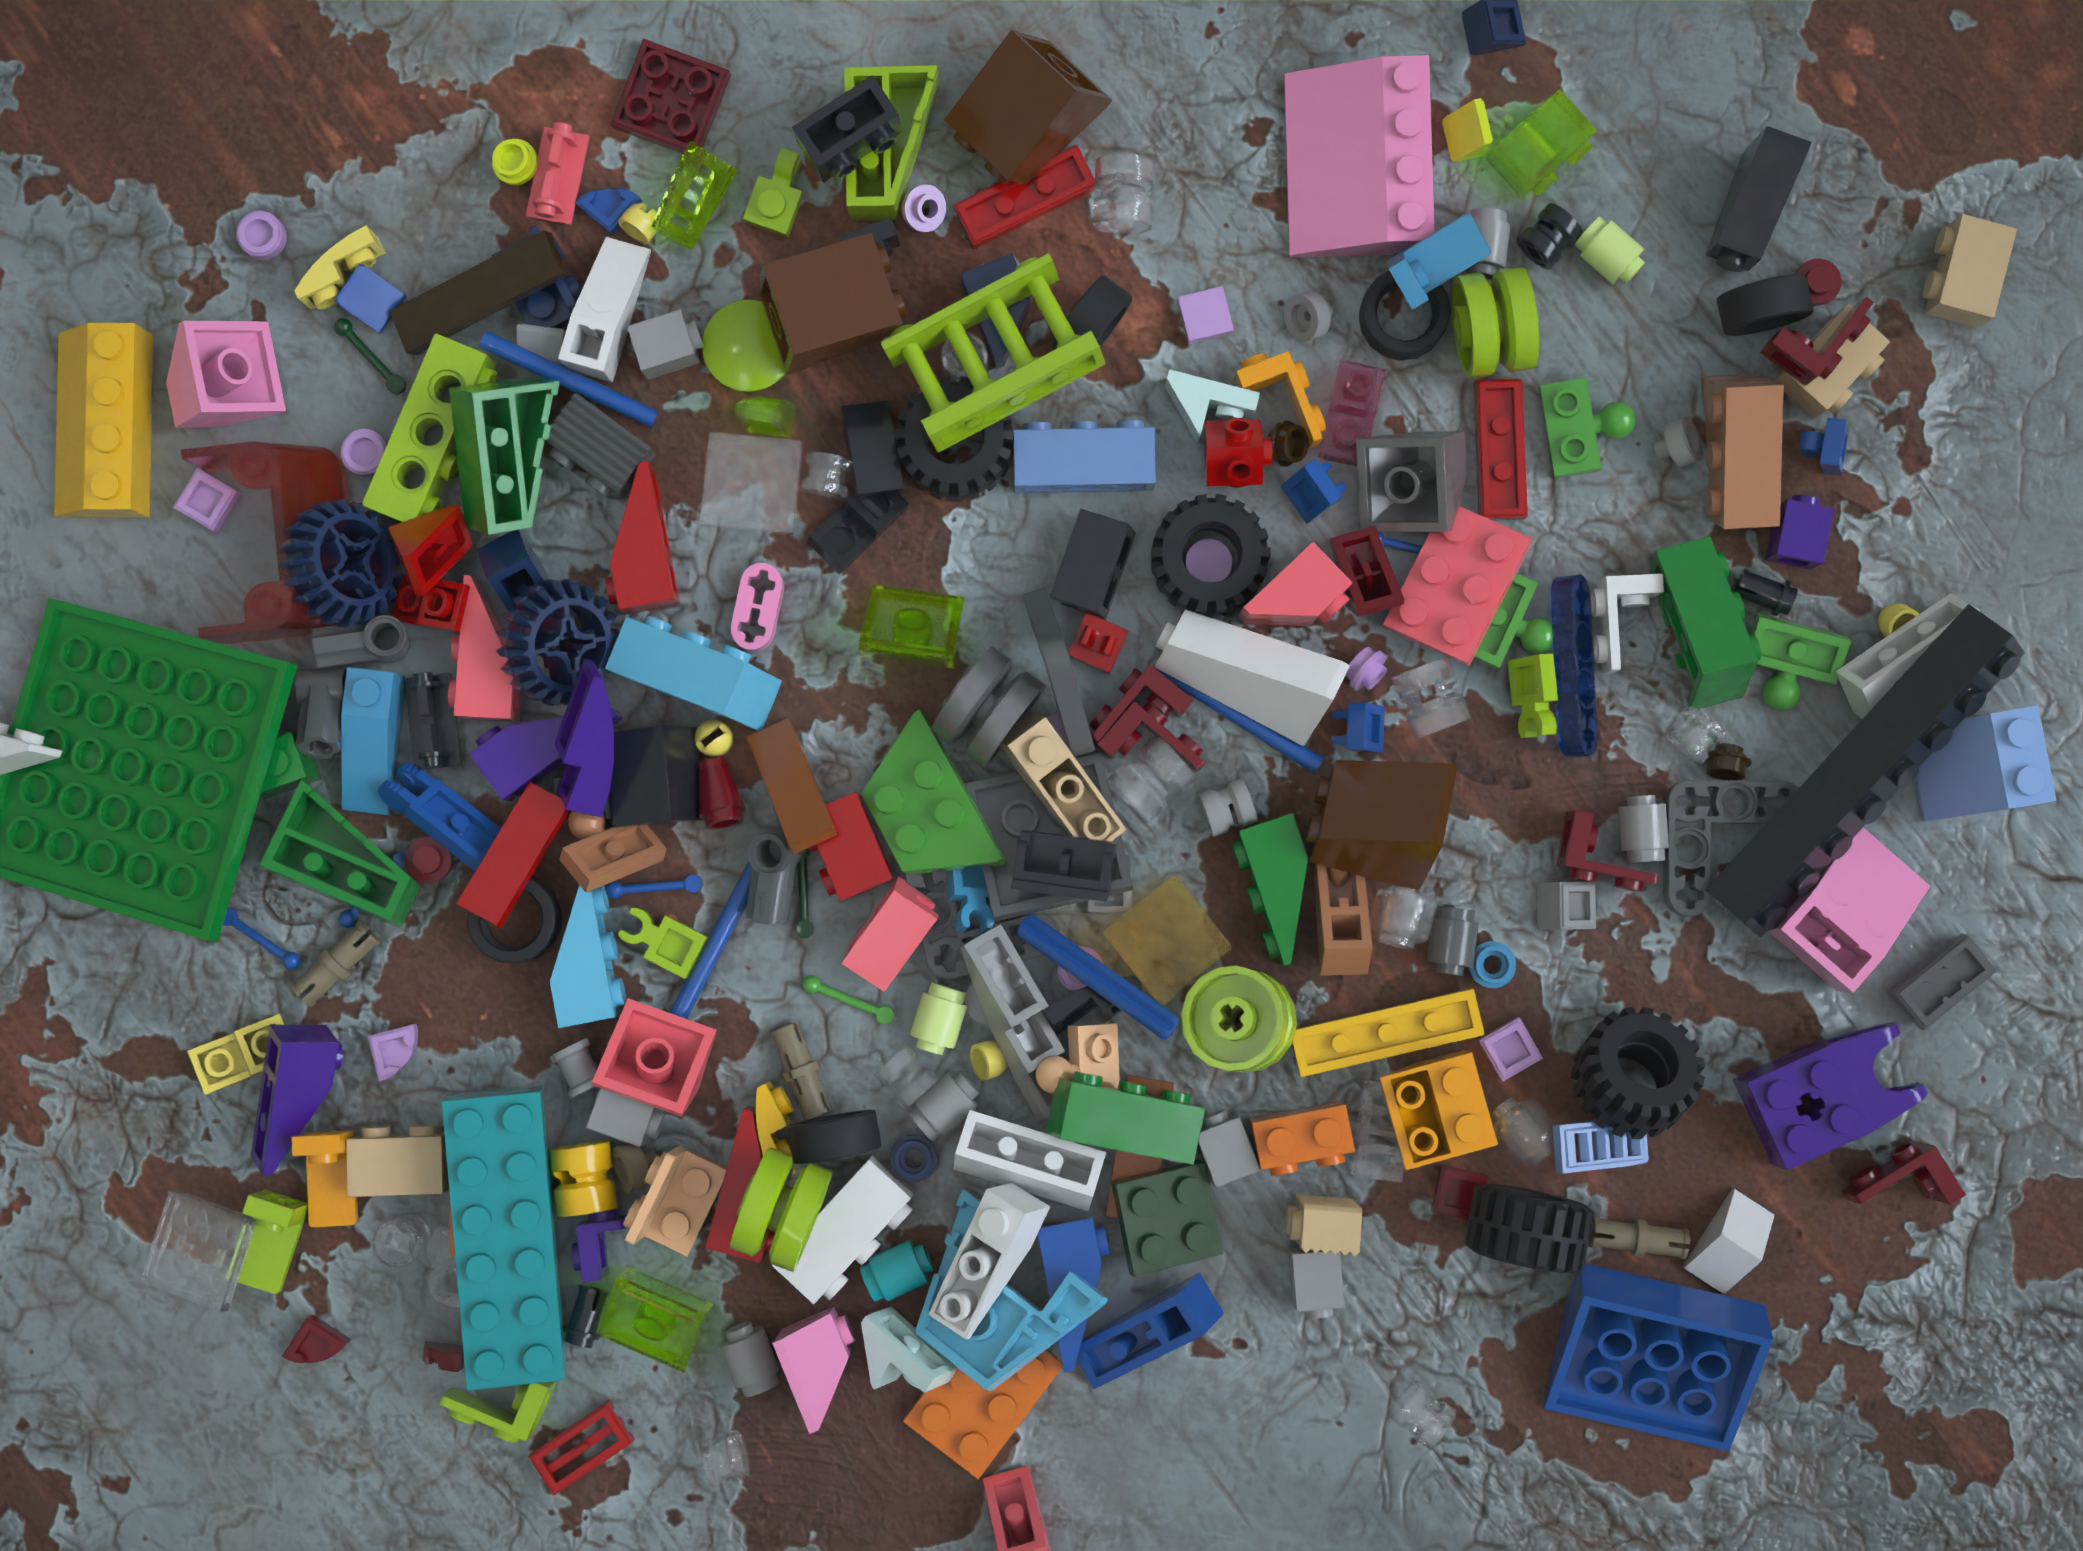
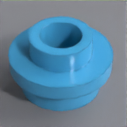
[1468,941,1516,988]

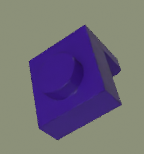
[572,1208,627,1283]

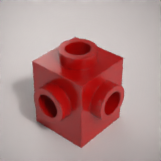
[1204,418,1272,488]

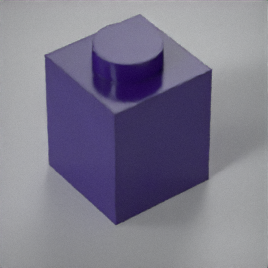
[1765,495,1834,570]

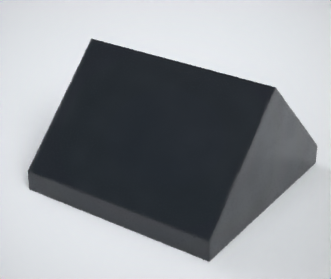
[609,725,703,828]

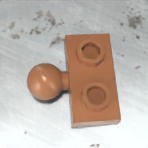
[559,811,667,893]

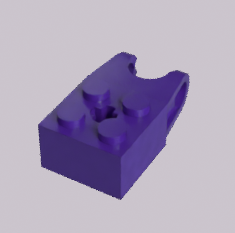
[1733,1022,1928,1170]

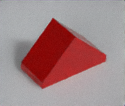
[388,505,473,596]

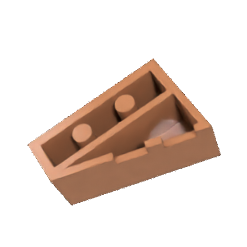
[1702,373,1784,529]

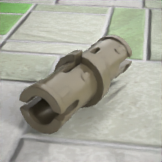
[291,920,381,1007]
[770,1022,832,1121]
[1589,1217,1690,1259]

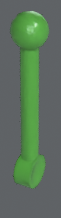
[802,975,894,1024]

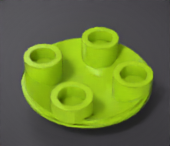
[702,300,785,393]

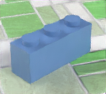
[1014,420,1156,493]

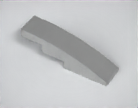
[960,924,1065,1122]

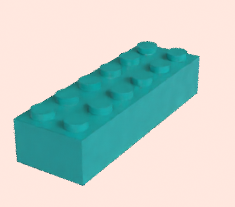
[442,1085,567,1391]

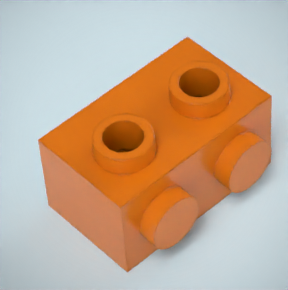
[1248,1101,1355,1176]

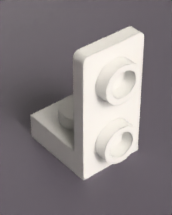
[1590,574,1664,674]

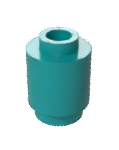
[860,1239,934,1302]

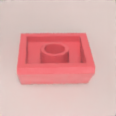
[592,998,717,1117]

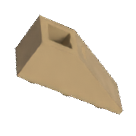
[999,712,1127,841]

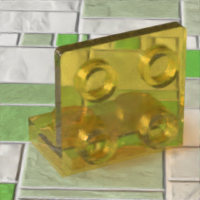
[1102,876,1231,1006]

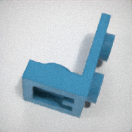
[1386,213,1491,310]

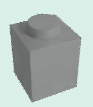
[627,309,704,380]
[586,1088,666,1147]
[1198,1110,1261,1188]
[1288,1247,1345,1318]

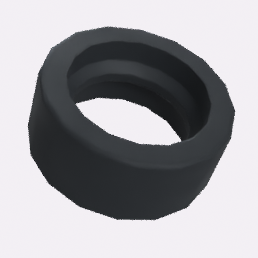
[1359,271,1451,361]
[1716,274,1814,336]
[1051,275,1133,349]
[467,877,562,963]
[787,1110,882,1164]

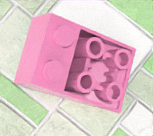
[1768,827,1930,993]

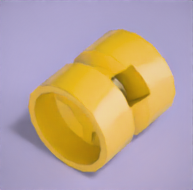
[548,1140,618,1217]

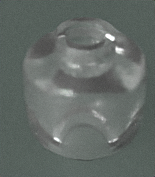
[1370,884,1437,950]
[1491,1096,1559,1168]

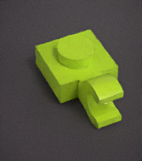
[743,147,804,238]

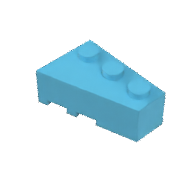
[605,615,782,731]

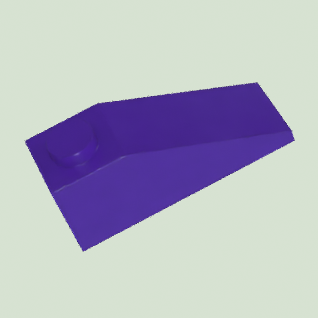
[469,708,624,802]
[251,1025,343,1175]

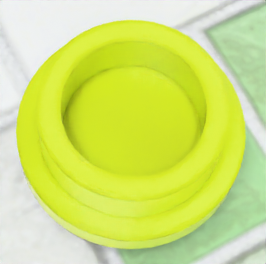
[492,139,539,186]

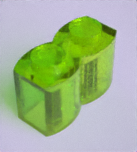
[1486,89,1597,199]

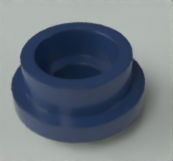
[890,1134,937,1182]

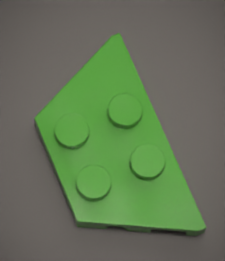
[861,709,1007,875]

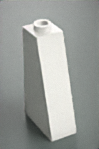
[1155,610,1350,746]

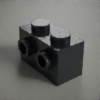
[792,75,902,183]

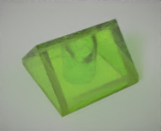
[858,585,964,669]
[599,1267,714,1373]

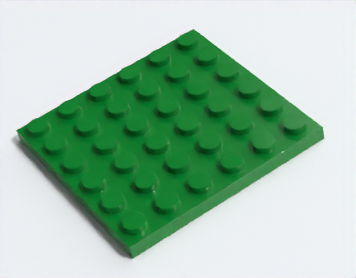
[0,598,298,942]

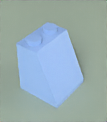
[1915,705,2056,821]

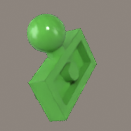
[1539,377,1636,479]
[1473,574,1558,669]
[1750,613,1851,711]

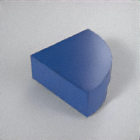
[575,188,642,236]

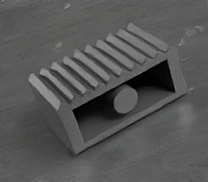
[545,393,656,499]

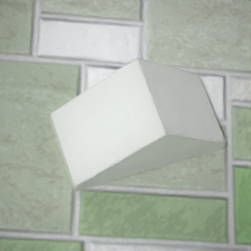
[1682,1188,1774,1294]

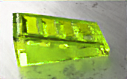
[651,140,738,250]
[735,395,796,439]

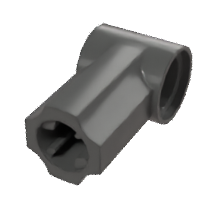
[312,615,410,670]
[295,667,347,759]
[746,827,804,925]

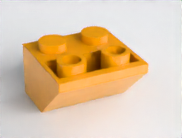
[1379,1050,1498,1170]

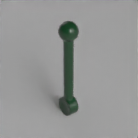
[334,318,406,395]
[795,848,814,938]

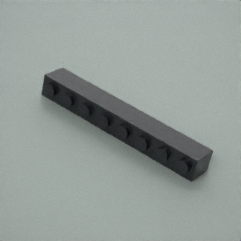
[1705,604,2025,938]

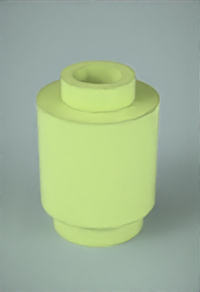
[1574,216,1645,285]
[910,982,968,1055]

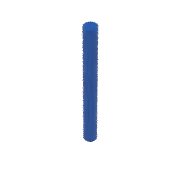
[478,331,659,428]
[1158,670,1324,773]
[669,862,752,1019]

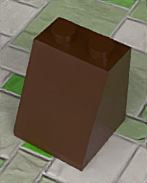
[944,30,1112,184]
[757,232,906,375]
[1305,760,1457,892]

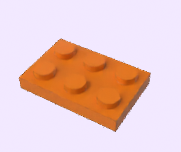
[903,1349,1063,1479]

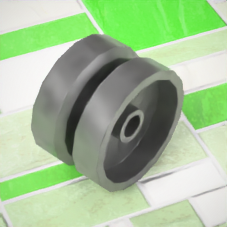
[931,646,1046,768]

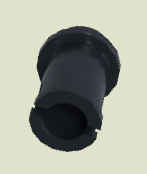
[1734,568,1798,616]
[563,1284,609,1348]

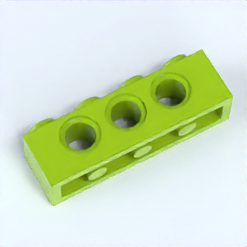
[362,333,497,523]

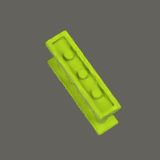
[880,253,1106,453]

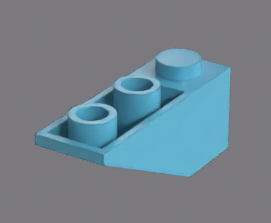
[550,885,627,1028]

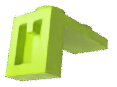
[234,1189,308,1294]
[439,1381,557,1443]

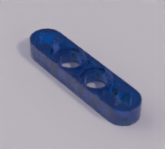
[1551,574,1598,758]

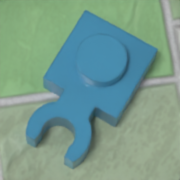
[946,865,995,934]

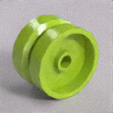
[1451,266,1539,379]
[1181,965,1297,1073]
[730,1147,833,1272]

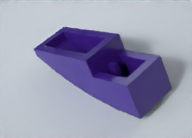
[554,659,614,818]

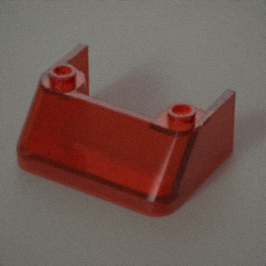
[181,441,348,645]

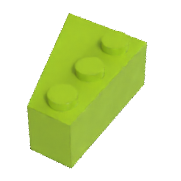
[844,65,940,221]

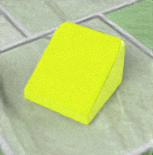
[1442,98,1493,162]

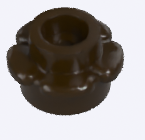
[1267,420,1309,467]
[1704,743,1752,781]

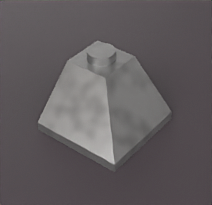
[1356,431,1467,532]

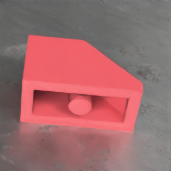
[983,1465,1052,1551]

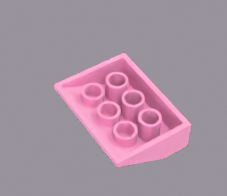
[1284,55,1435,258]

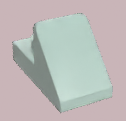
[1165,369,1260,442]
[861,1306,958,1393]

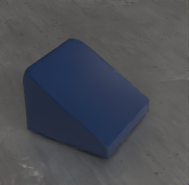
[1462,0,1527,55]

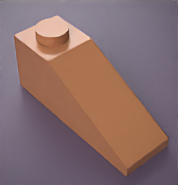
[1314,863,1373,976]

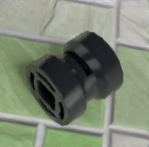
[1516,203,1583,270]

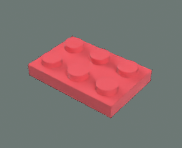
[1383,506,1532,667]

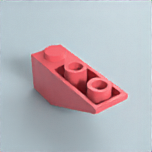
[448,575,522,722]

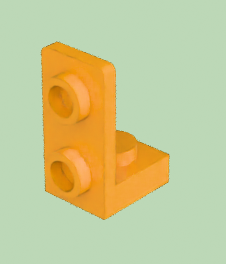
[292,1130,358,1227]

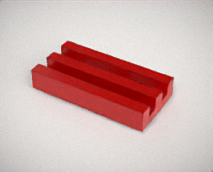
[528,1400,635,1496]

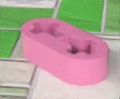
[731,563,784,652]

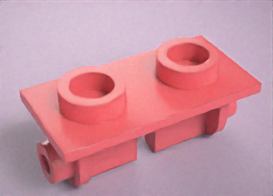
[526,122,590,226]

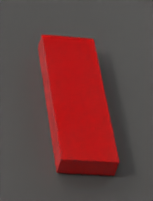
[953,144,1098,249]
[1473,379,1528,520]
[456,782,570,929]

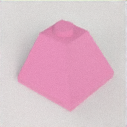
[166,321,286,428]
[772,1306,856,1434]

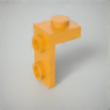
[1233,351,1326,448]

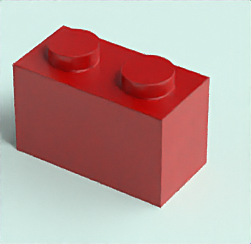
[809,792,895,901]

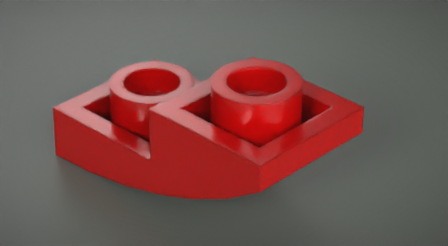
[392,575,470,632]

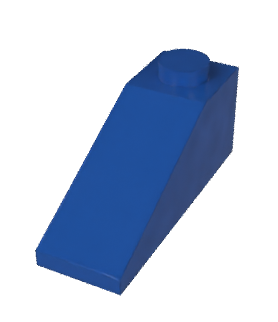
[1038,1218,1110,1373]
[1077,1272,1224,1389]

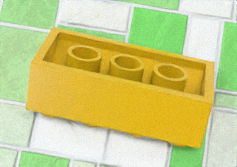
[54,323,154,518]

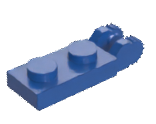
[378,762,501,872]

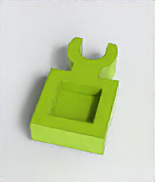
[1507,654,1558,738]
[618,908,708,979]

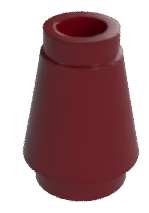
[698,757,745,830]

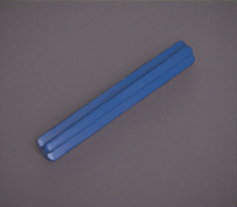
[1017,914,1179,1040]

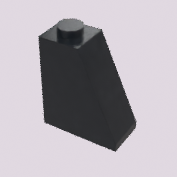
[1705,126,1812,272]

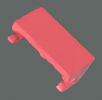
[841,876,938,992]

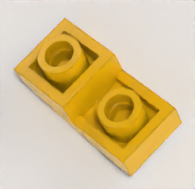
[756,1081,797,1177]

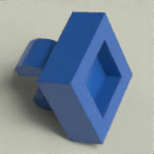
[1799,417,1850,476]
[1281,459,1346,524]
[1331,702,1385,753]

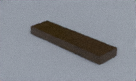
[389,230,568,355]

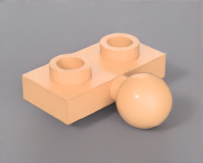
[1036,1023,1120,1094]

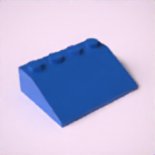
[1543,1263,1773,1452]

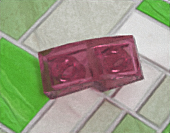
[1318,360,1386,466]

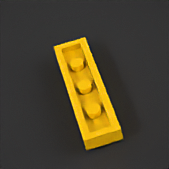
[1292,988,1485,1077]

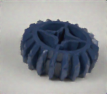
[278,499,403,627]
[496,579,620,706]

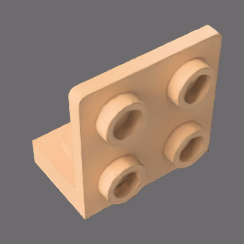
[623,1145,727,1257]

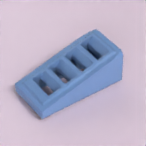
[1552,1119,1649,1173]

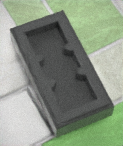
[1889,934,1997,1030]

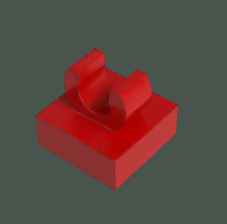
[1068,612,1129,675]

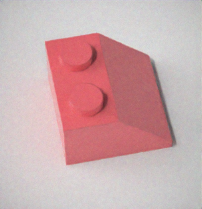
[1237,542,1353,626]

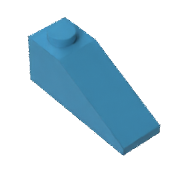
[341,667,408,815]

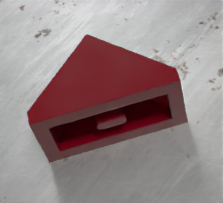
[1330,526,1404,617]

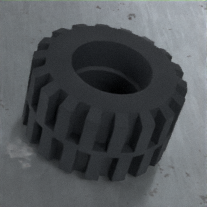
[895,376,1014,502]
[1151,494,1271,618]
[1571,1007,1705,1139]
[1464,1184,1594,1273]

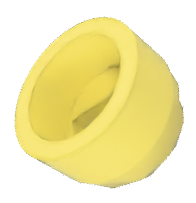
[618,203,660,244]
[1877,603,1919,637]
[695,719,733,757]
[970,1041,1008,1081]

